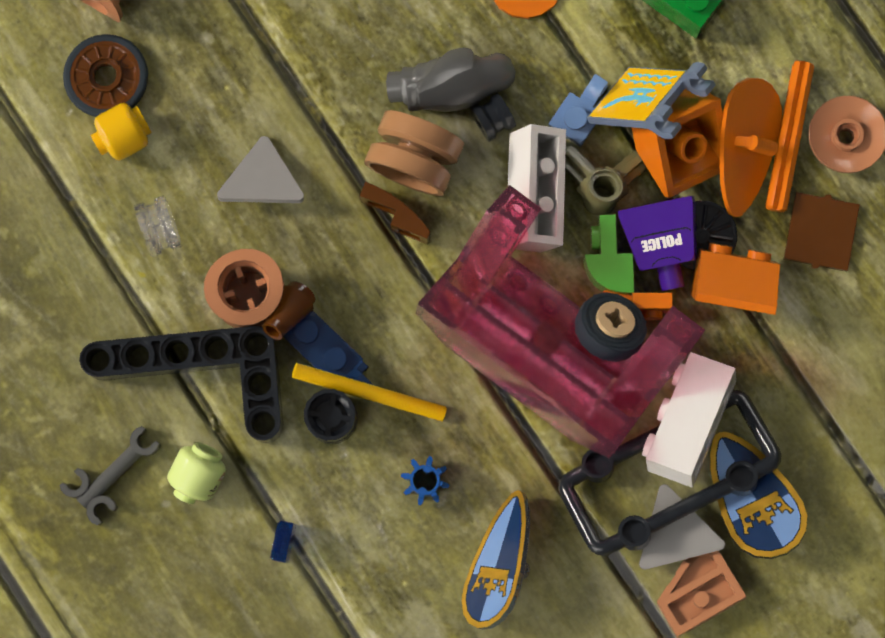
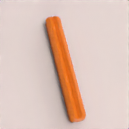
[766,61,814,212]

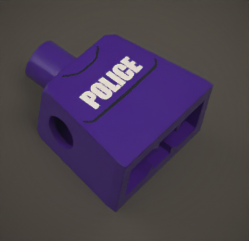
[618,196,697,291]

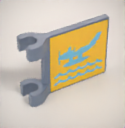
[587,62,716,139]

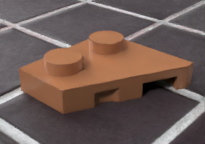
[657,551,746,638]

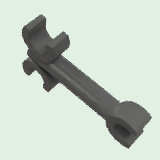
[59,426,161,526]

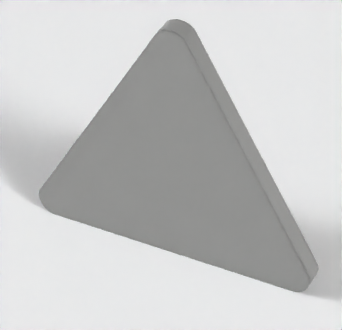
[217,136,304,203]
[639,484,725,570]

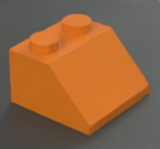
[631,89,723,198]
[690,243,780,315]

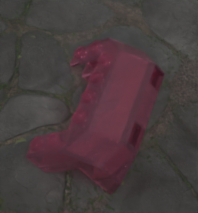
[416,185,705,458]

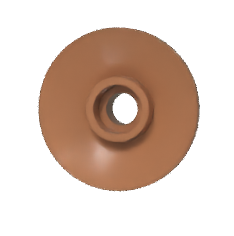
[808,96,885,173]

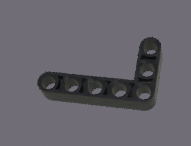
[79,326,284,443]

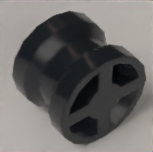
[470,93,516,142]

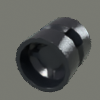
[304,389,358,444]

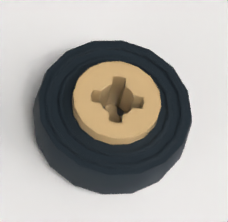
[575,292,647,362]

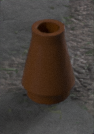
[262,281,316,340]

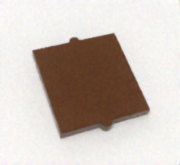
[783,192,860,272]

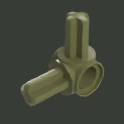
[565,146,647,216]

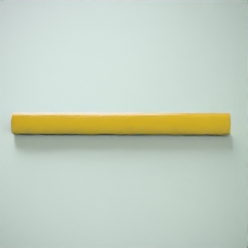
[292,363,447,422]

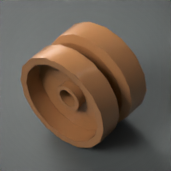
[364,110,464,196]

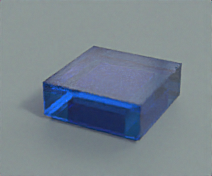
[270,521,296,563]

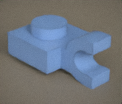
[548,74,608,147]

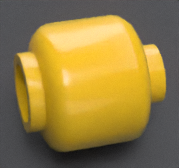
[91,103,152,161]

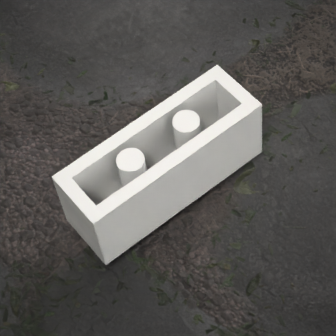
[506,124,566,253]
[642,352,736,488]

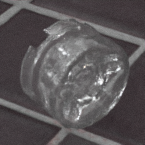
[134,195,182,257]

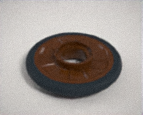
[63,34,148,117]

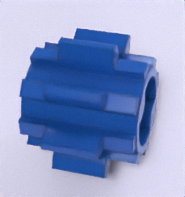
[401,456,450,506]

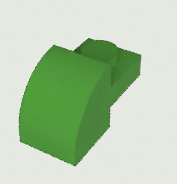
[583,214,634,294]

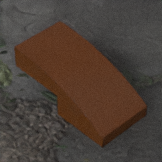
[360,181,431,245]

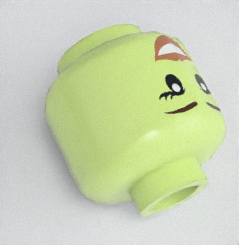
[167,442,226,504]

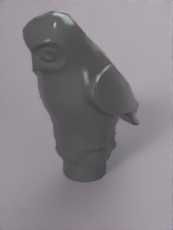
[386,47,516,112]

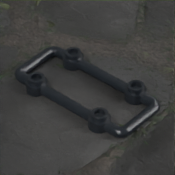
[558,390,782,556]

